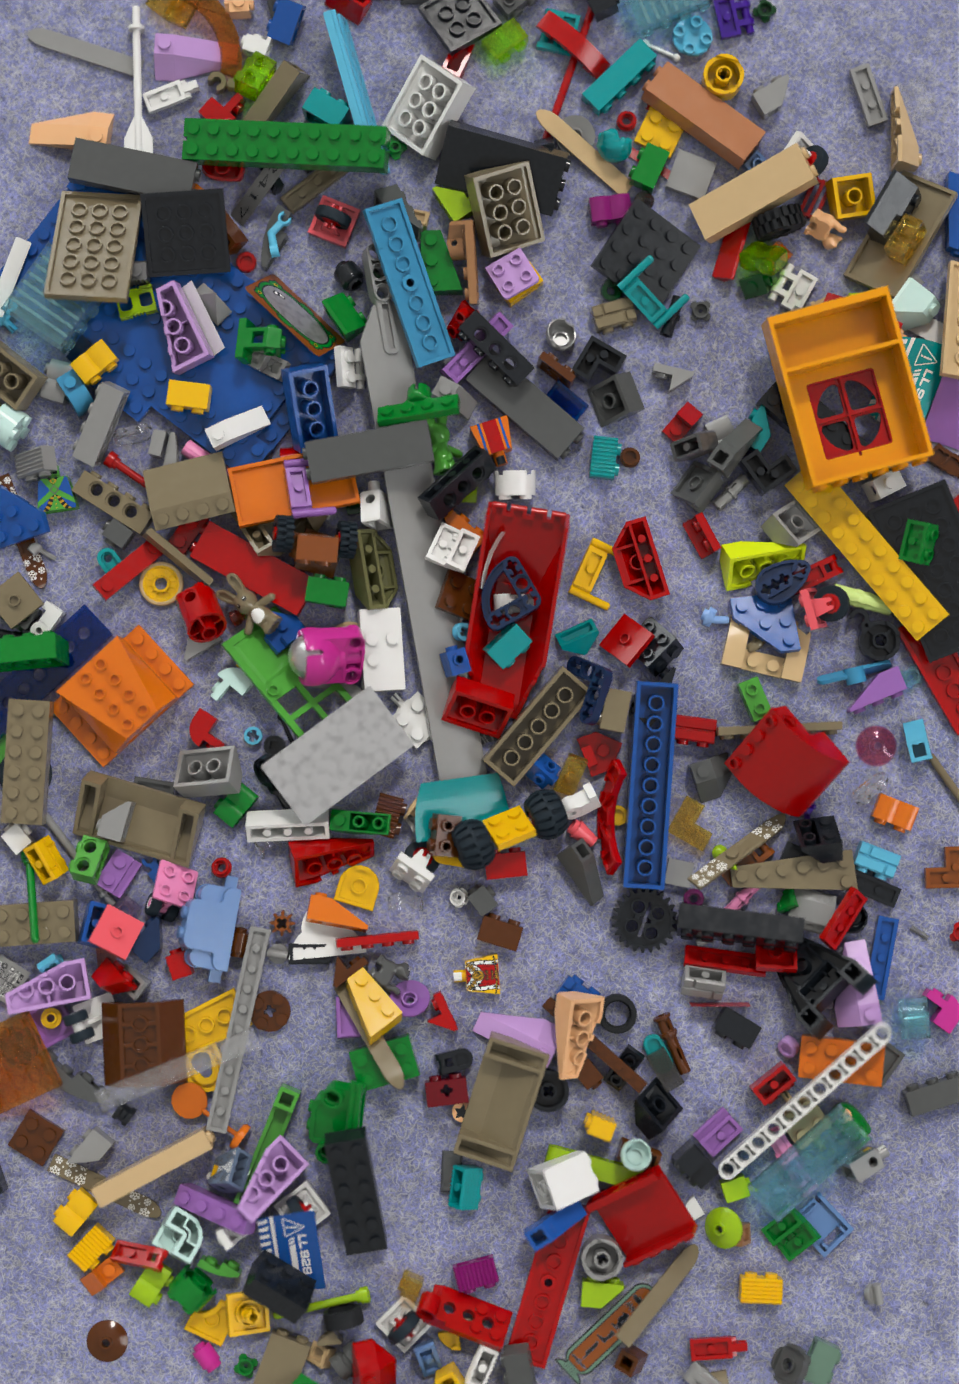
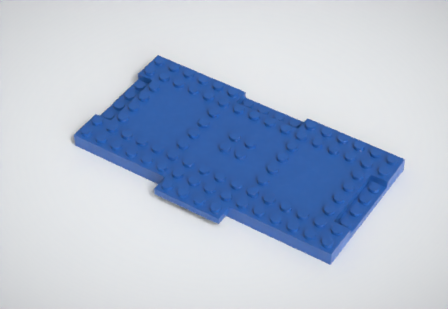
[0,182,336,468]

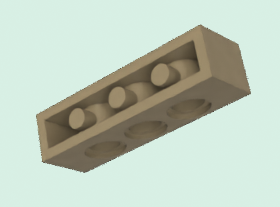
[71,470,153,536]

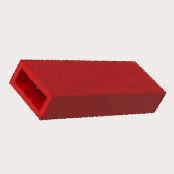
[189,521,309,617]

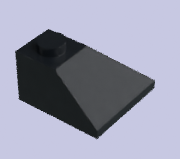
[634,1077,683,1140]

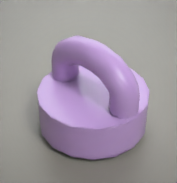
[778,1035,800,1058]

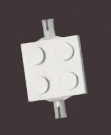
[390,691,432,749]

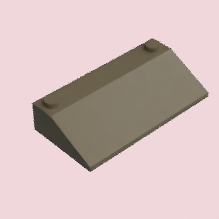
[72,770,206,868]
[453,1031,550,1172]

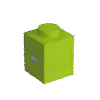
[719,1173,752,1204]

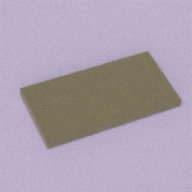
[843,170,958,299]

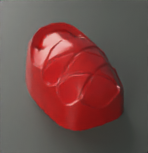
[202,165,245,182]

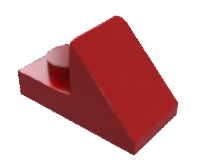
[662,402,703,442]
[427,990,458,1031]

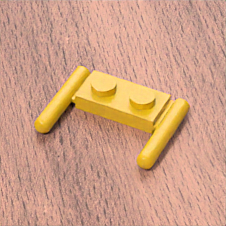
[568,537,614,610]

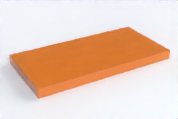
[227,453,360,528]

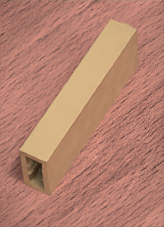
[689,143,819,244]
[91,1125,217,1208]

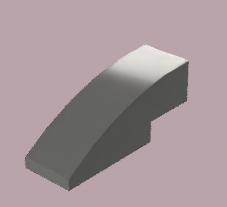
[261,204,293,272]

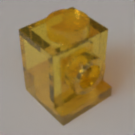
[397,1269,424,1302]

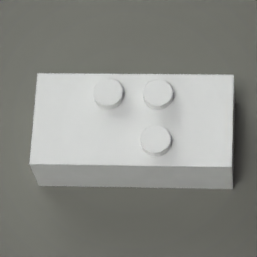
[357,607,406,692]

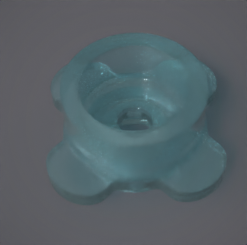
[900,665,923,689]

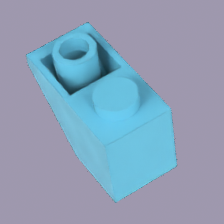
[903,719,933,763]

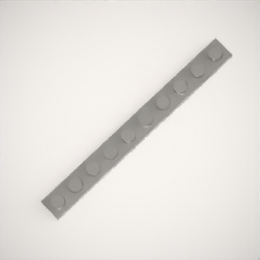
[206,925,271,1134]

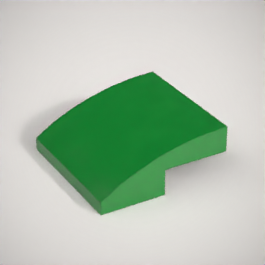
[761,1206,821,1262]

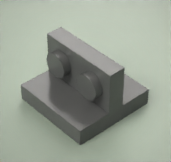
[671,461,724,514]

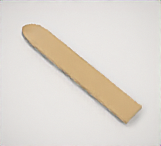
[535,109,632,194]

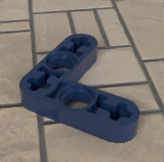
[567,656,613,726]

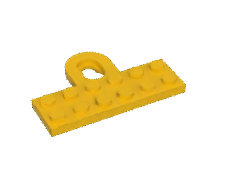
[185,988,252,1092]

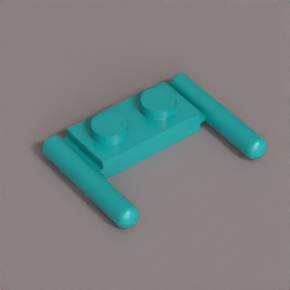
[617,255,690,329]

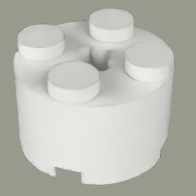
[495,470,536,500]

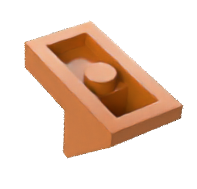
[80,1255,125,1296]

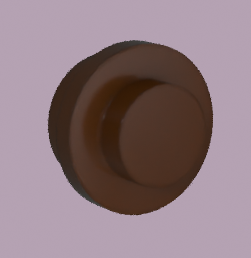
[620,447,640,468]

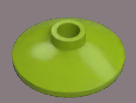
[705,1207,743,1249]

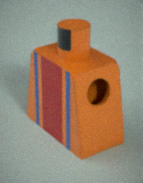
[470,415,512,467]

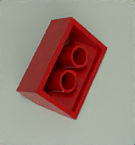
[441,675,515,739]

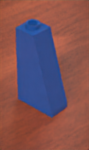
[944,171,959,258]

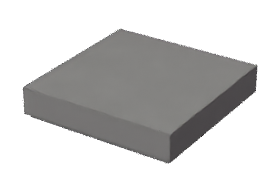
[665,149,717,200]

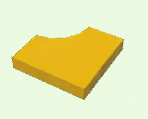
[184,1299,228,1347]

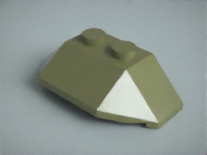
[349,529,398,610]

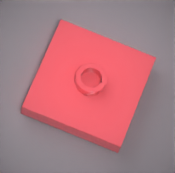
[88,904,144,960]

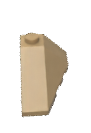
[891,86,922,172]

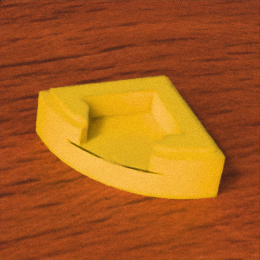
[438,1331,461,1351]

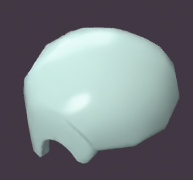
[620,1139,652,1171]

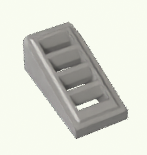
[163,432,180,466]

